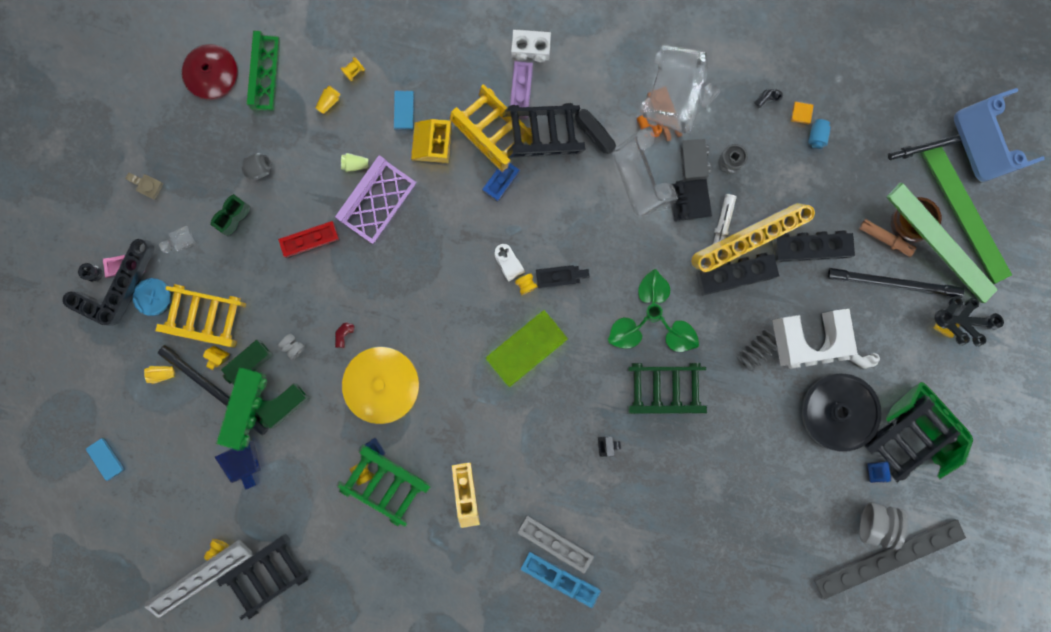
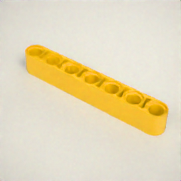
[691,203,815,272]

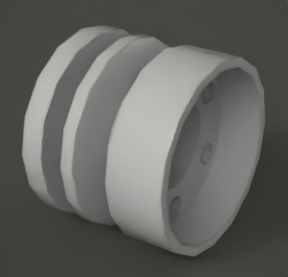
[860,502,908,550]

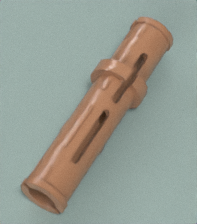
[859,219,917,257]

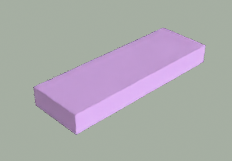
[510,61,533,119]

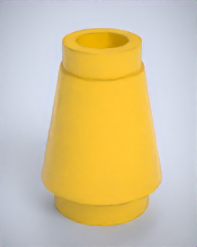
[315,85,341,114]
[144,366,175,385]

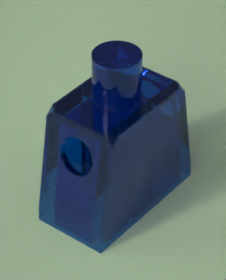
[215,441,261,490]

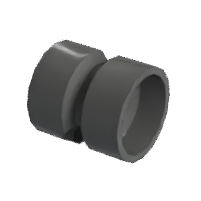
[718,144,748,174]

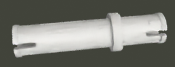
[713,194,737,252]

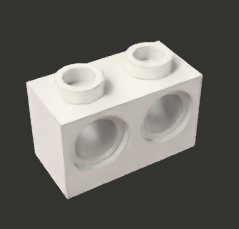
[512,30,551,62]

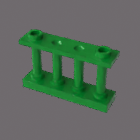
[337,444,430,527]

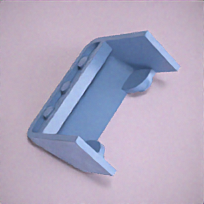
[954,88,1045,182]

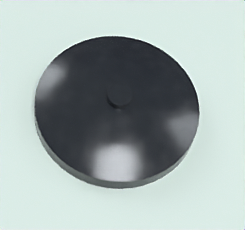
[802,373,882,452]

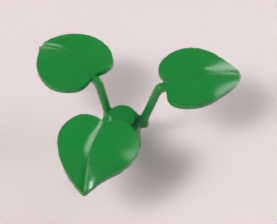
[608,269,699,352]

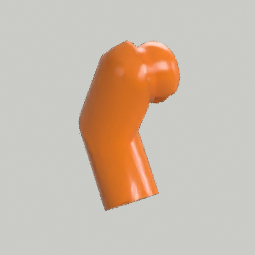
[636,115,662,137]

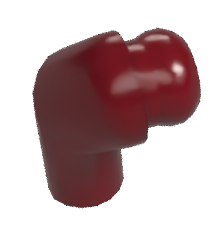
[335,322,355,348]

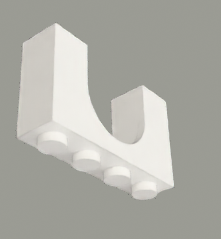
[773,309,857,369]

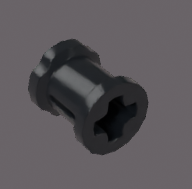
[78,263,102,282]

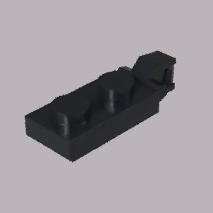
[536,265,590,289]

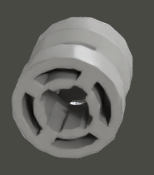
[277,334,305,360]

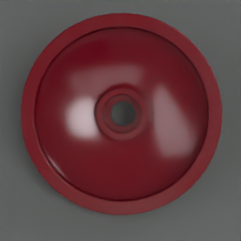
[181,44,238,100]

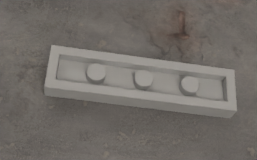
[517,515,594,574]

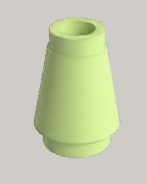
[341,153,368,172]

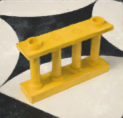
[449,84,532,172]
[155,284,246,348]

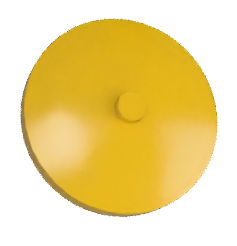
[342,347,419,424]

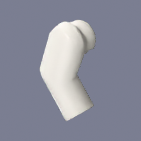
[850,353,880,369]

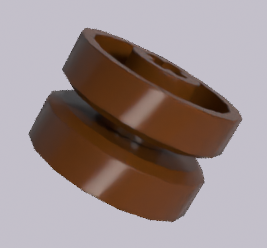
[891,197,942,243]

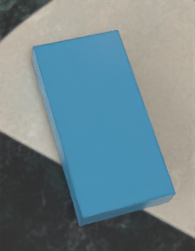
[394,91,414,130]
[85,438,125,481]

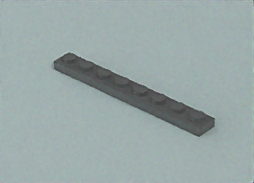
[814,519,966,599]

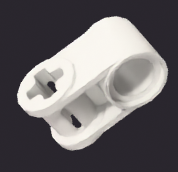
[494,244,525,282]

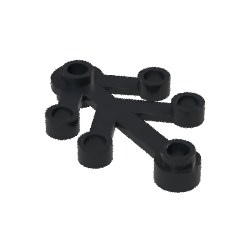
[934,296,1004,347]

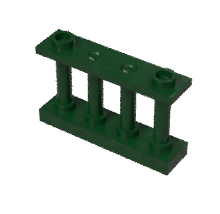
[627,363,707,414]

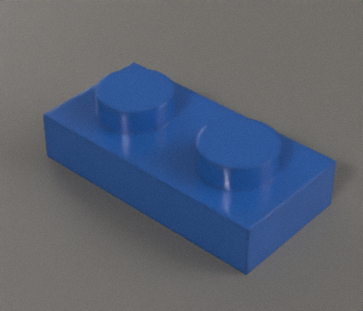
[482,163,520,201]

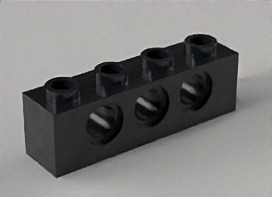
[772,230,855,263]
[696,252,780,296]

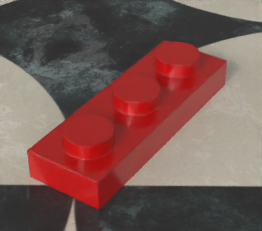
[278,221,339,258]

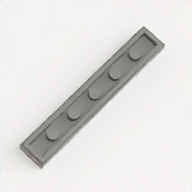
[145,540,252,618]

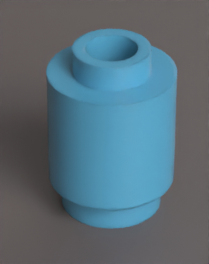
[808,119,831,149]

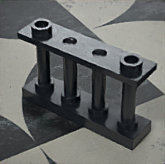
[502,103,586,158]
[865,394,961,483]
[216,534,311,620]

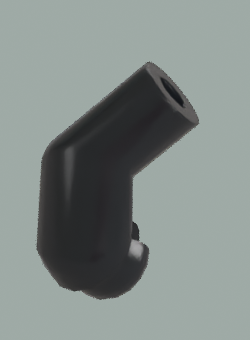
[754,89,783,108]

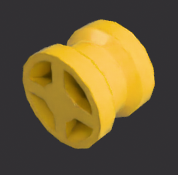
[515,273,538,295]

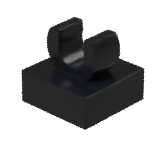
[598,436,621,457]

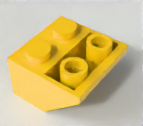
[411,119,452,163]

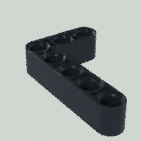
[62,239,154,326]

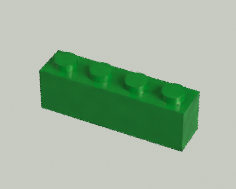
[216,368,267,450]

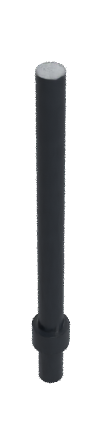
[888,135,962,161]

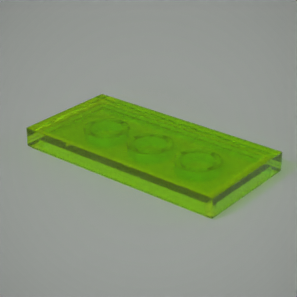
[485,310,568,388]

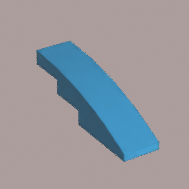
[521,552,602,608]

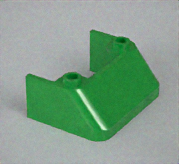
[885,382,973,479]

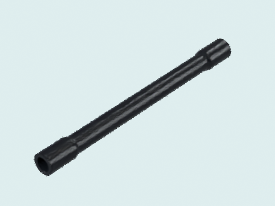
[827,268,964,298]
[158,345,269,436]

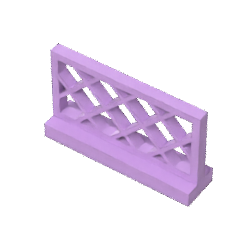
[335,155,417,244]

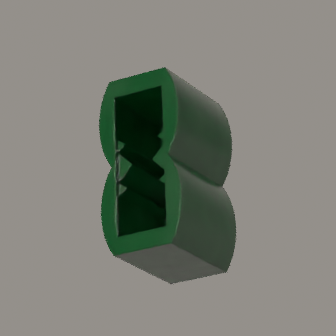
[210,194,250,236]

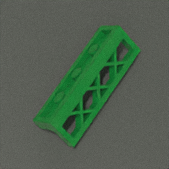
[247,30,280,111]

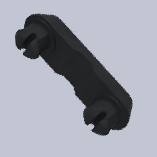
[575,109,616,154]

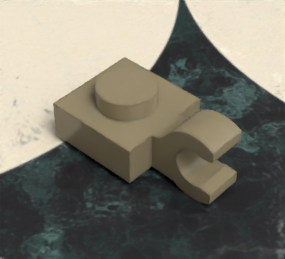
[125,172,164,200]

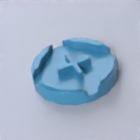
[133,278,172,316]

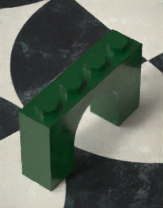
[221,339,310,429]

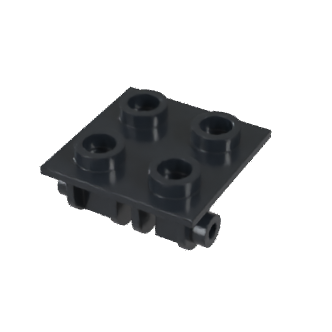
[669,179,712,221]

